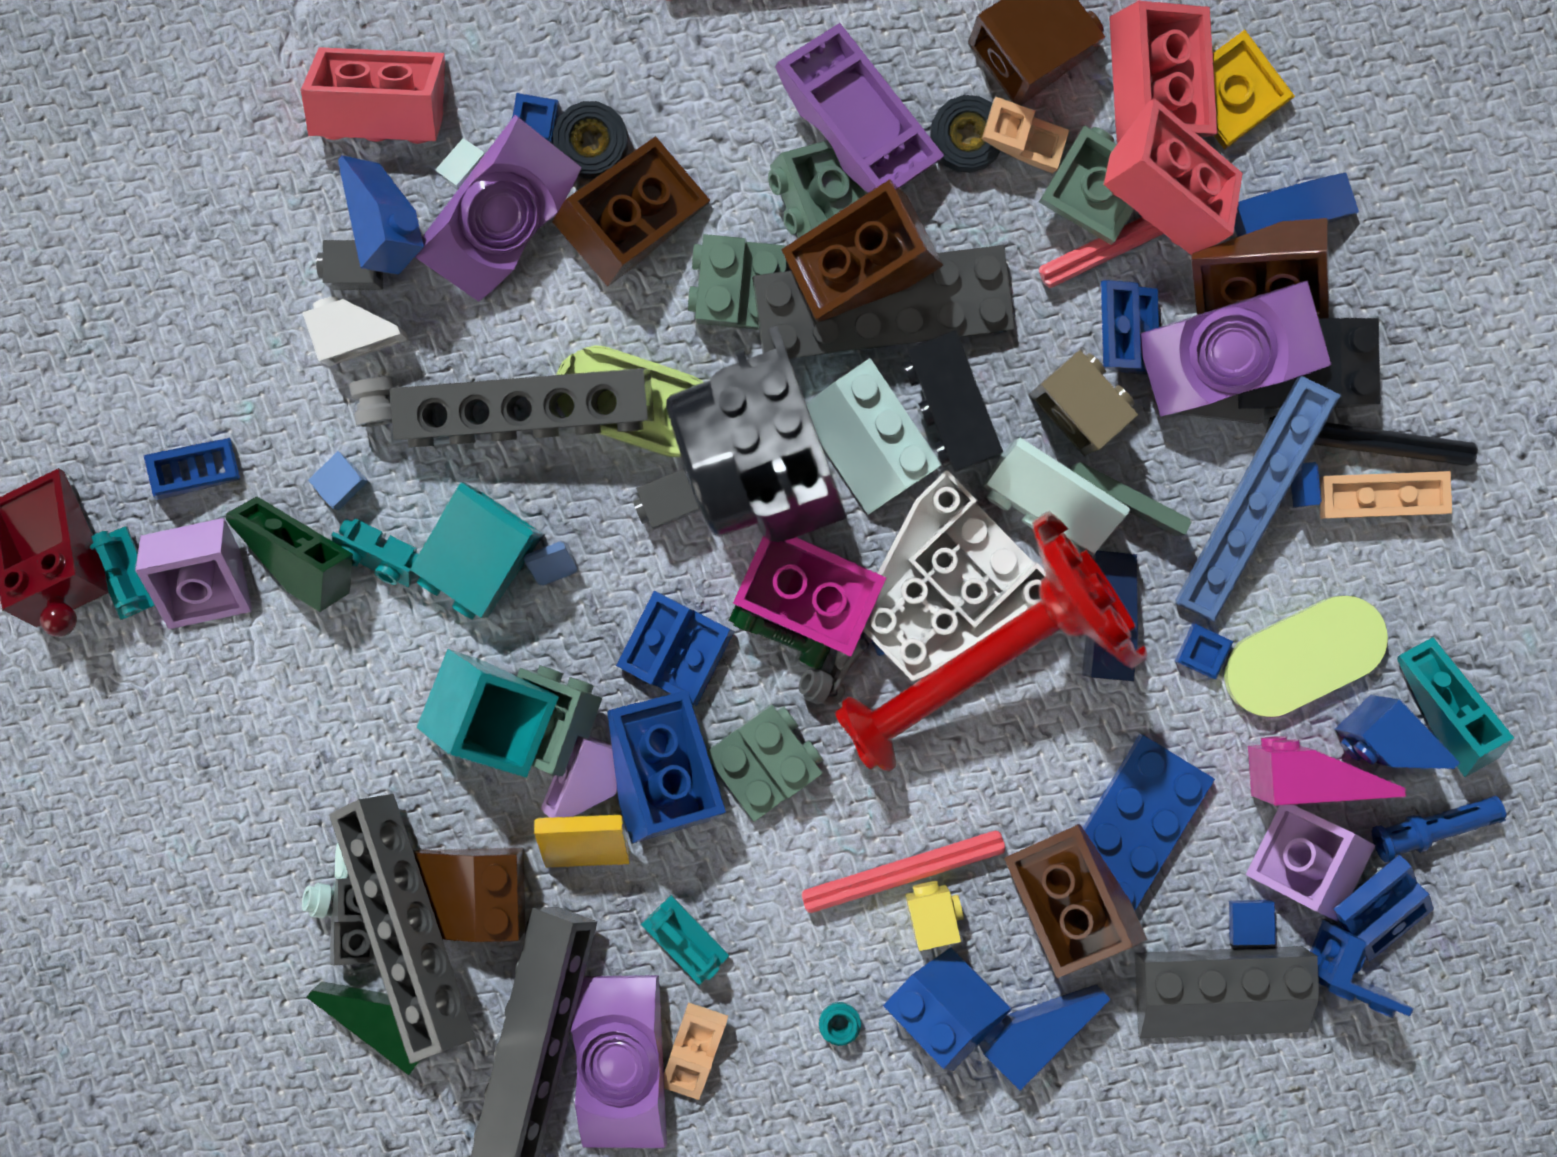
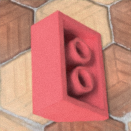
[1109,0,1217,143]
[301,47,445,144]
[1104,98,1243,256]

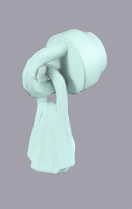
[302,843,349,918]

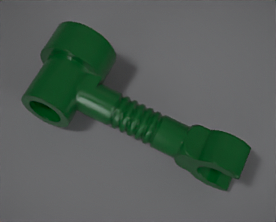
[728,605,833,670]

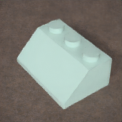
[806,358,942,515]
[982,437,1130,555]

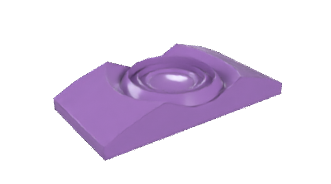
[775,23,944,193]
[415,115,582,302]
[1140,281,1331,416]
[571,975,667,1148]

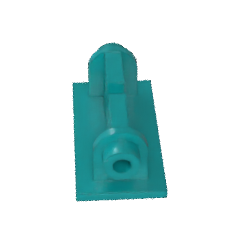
[331,518,419,588]
[90,526,155,620]
[641,895,730,985]

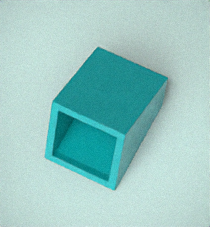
[410,482,545,620]
[416,649,559,778]

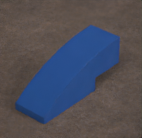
[1234,172,1359,237]

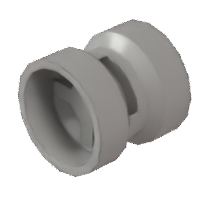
[349,377,393,427]

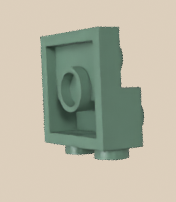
[1039,125,1134,245]
[768,140,868,238]
[688,234,787,330]
[517,665,603,777]
[707,703,824,822]

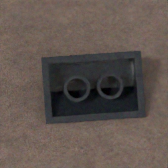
[903,330,1004,473]

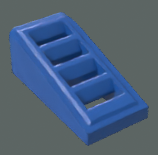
[143,438,240,500]

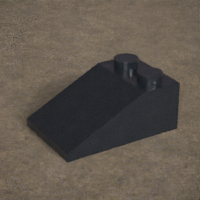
[1238,318,1380,409]

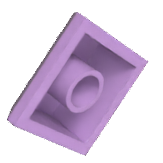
[135,518,252,629]
[1246,804,1376,921]

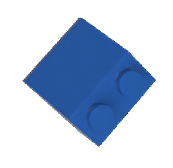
[1335,695,1460,769]
[883,947,1012,1071]

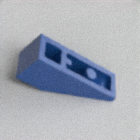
[338,155,424,275]
[979,984,1110,1091]

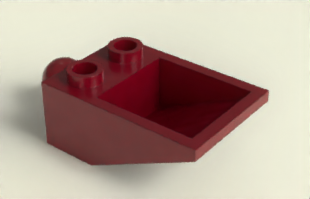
[0,468,108,637]

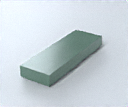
[1070,462,1192,536]

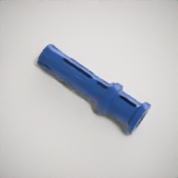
[1371,795,1507,863]

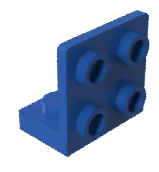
[1310,920,1414,1018]

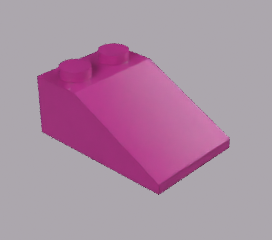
[733,536,886,656]
[1248,736,1406,805]

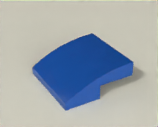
[1101,280,1159,375]
[616,591,735,706]
[1334,854,1434,963]

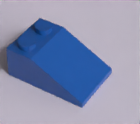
[607,690,726,844]

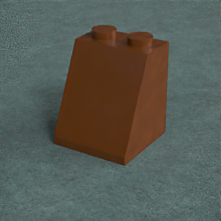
[968,0,1105,106]

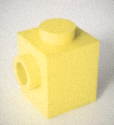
[905,881,964,951]

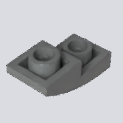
[330,878,377,966]

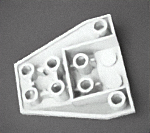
[863,470,1046,681]

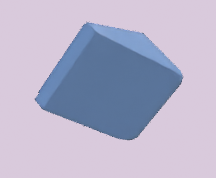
[308,451,369,510]
[524,541,577,585]

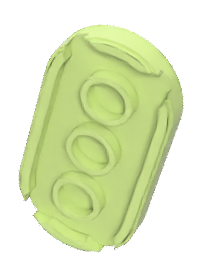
[556,346,703,457]
[1224,596,1388,717]

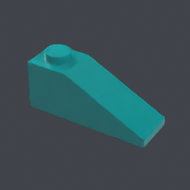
[1397,637,1515,777]

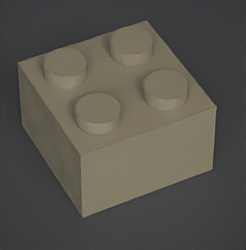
[1029,350,1138,456]

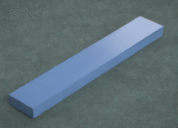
[1175,376,1341,622]

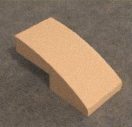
[982,97,1069,174]
[664,1002,728,1100]

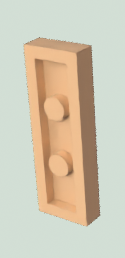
[1319,471,1452,519]

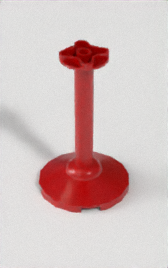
[835,511,1148,772]

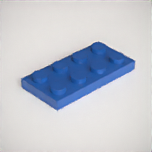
[1083,734,1215,911]

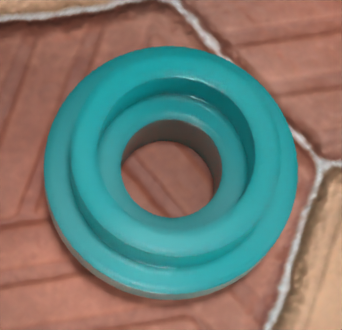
[819,1002,861,1046]

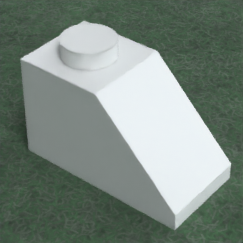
[302,297,408,367]

